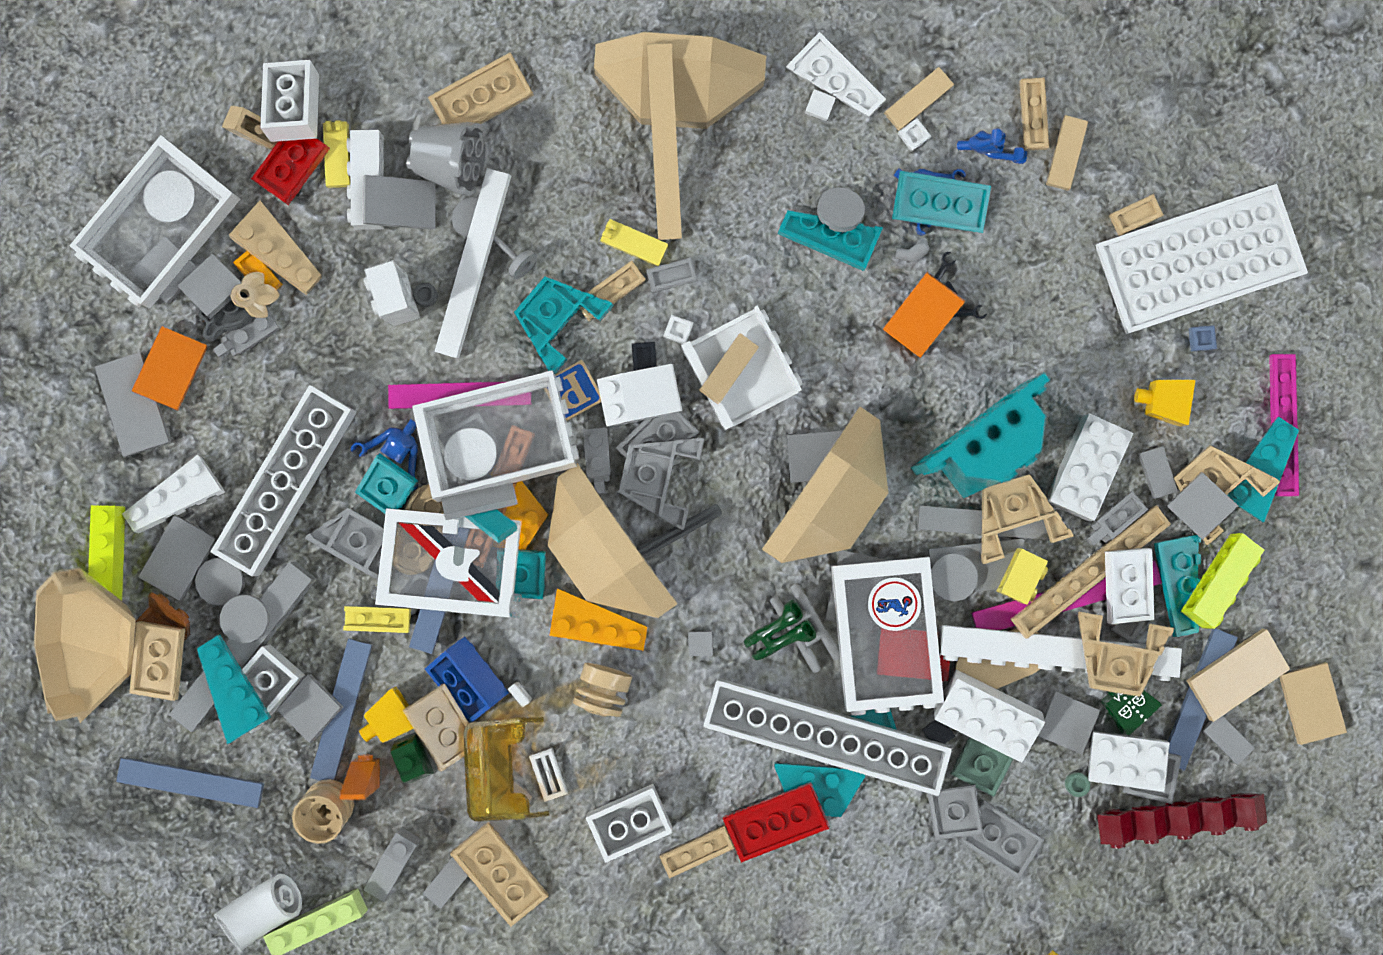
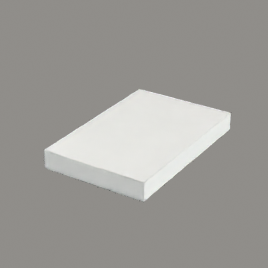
[1105,548,1154,624]

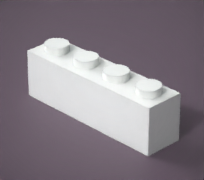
[347,130,384,230]

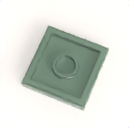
[950,737,1013,797]

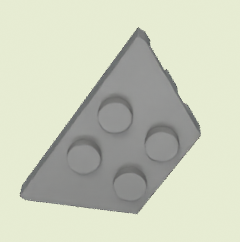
[305,508,384,580]

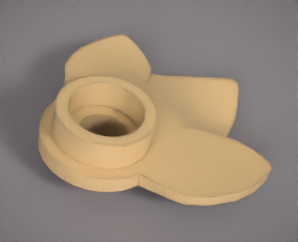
[231,272,280,318]

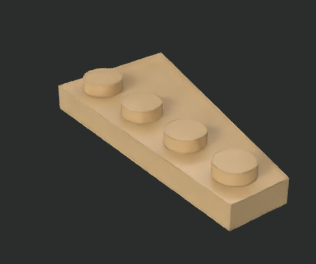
[229,201,322,295]

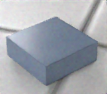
[1188,325,1217,352]

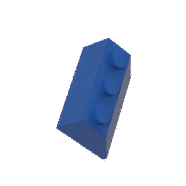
[425,636,509,724]

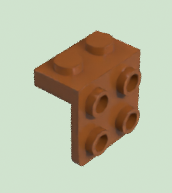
[135,592,191,641]

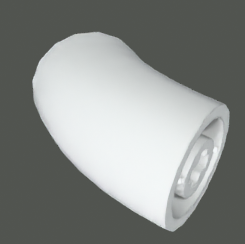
[214,874,302,952]

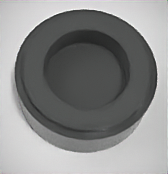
[413,283,438,307]

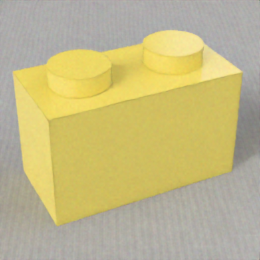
[997,548,1048,605]

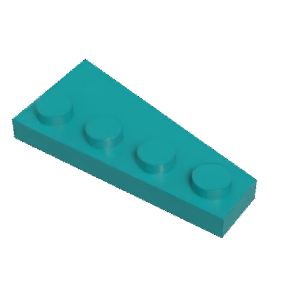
[777,210,883,271]
[197,635,271,745]

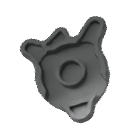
[198,292,253,342]

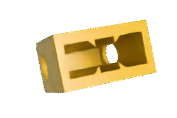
[1134,380,1196,427]
[359,686,413,743]

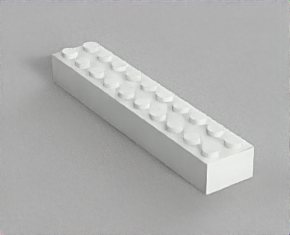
[703,678,952,796]

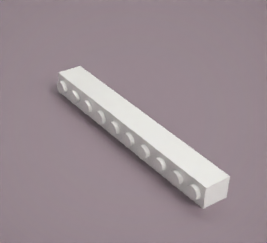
[938,624,1182,681]

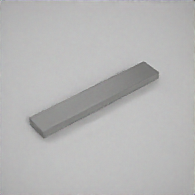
[917,506,1062,541]
[422,780,534,909]

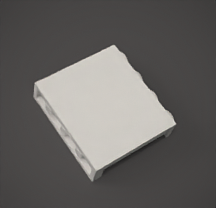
[681,305,803,431]

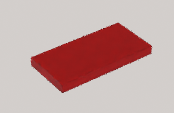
[722,782,830,863]

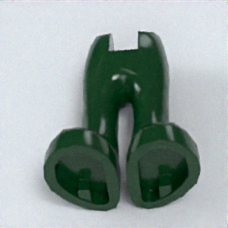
[743,600,816,661]

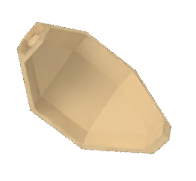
[594,32,766,129]
[762,407,889,563]
[548,463,678,618]
[34,568,136,723]

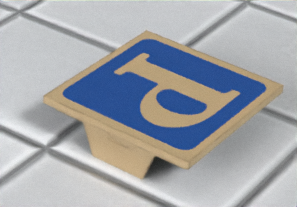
[544,360,601,421]

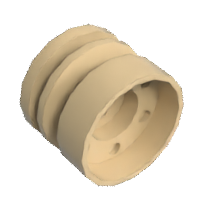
[573,662,632,717]
[292,779,354,844]

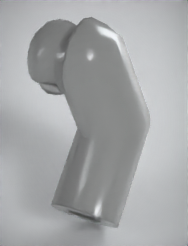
[894,239,929,262]

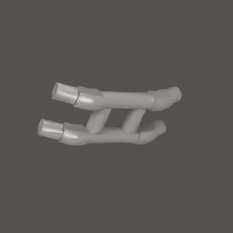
[770,583,840,673]

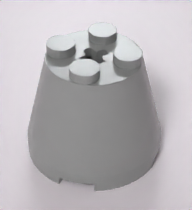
[407,122,488,196]

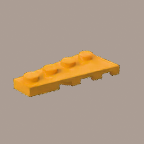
[549,588,648,651]

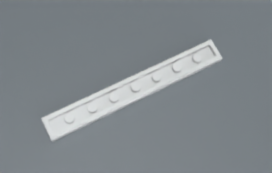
[435,168,511,359]

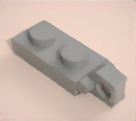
[213,309,280,359]
[583,428,611,494]
[1084,491,1148,546]

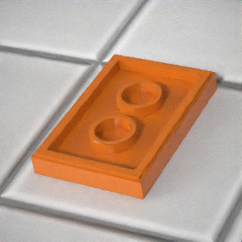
[883,272,965,358]
[131,326,208,411]

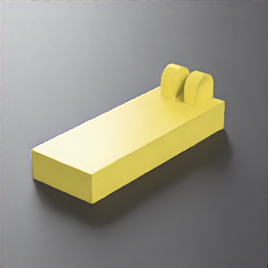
[323,120,351,188]
[600,219,668,266]
[343,606,411,633]

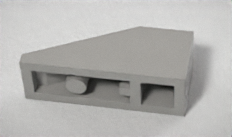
[364,827,422,902]

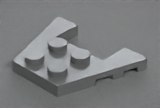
[619,438,704,530]

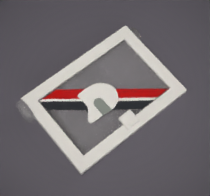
[371,509,522,618]

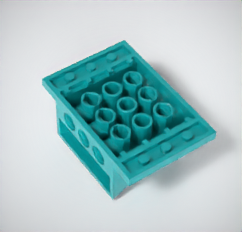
[910,373,1051,499]

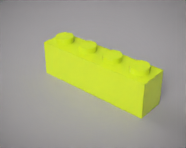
[88,505,126,601]
[1181,533,1264,629]

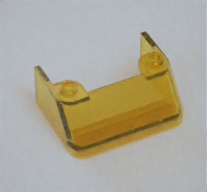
[463,717,549,821]

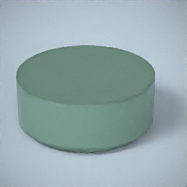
[1065,772,1091,797]

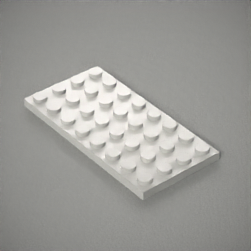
[1095,184,1308,334]

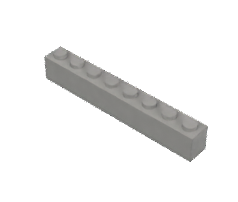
[169,562,317,732]

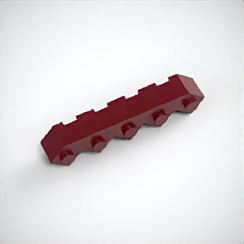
[1097,793,1268,849]

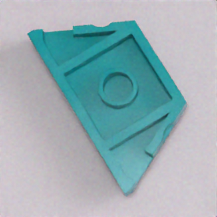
[774,762,866,817]

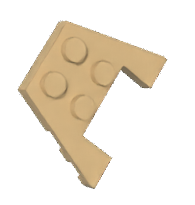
[1173,445,1280,545]
[981,474,1073,564]
[1078,612,1174,697]

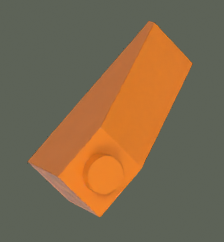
[340,754,380,800]

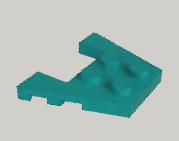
[514,276,614,374]

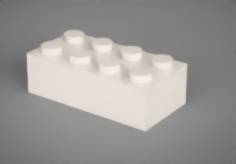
[1046,413,1133,521]
[934,669,1045,763]

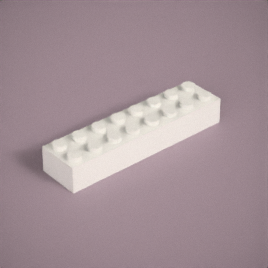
[211,385,357,576]

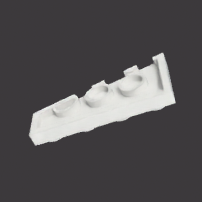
[786,32,886,117]
[122,455,225,534]

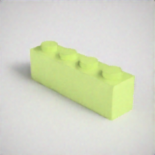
[263,888,368,955]

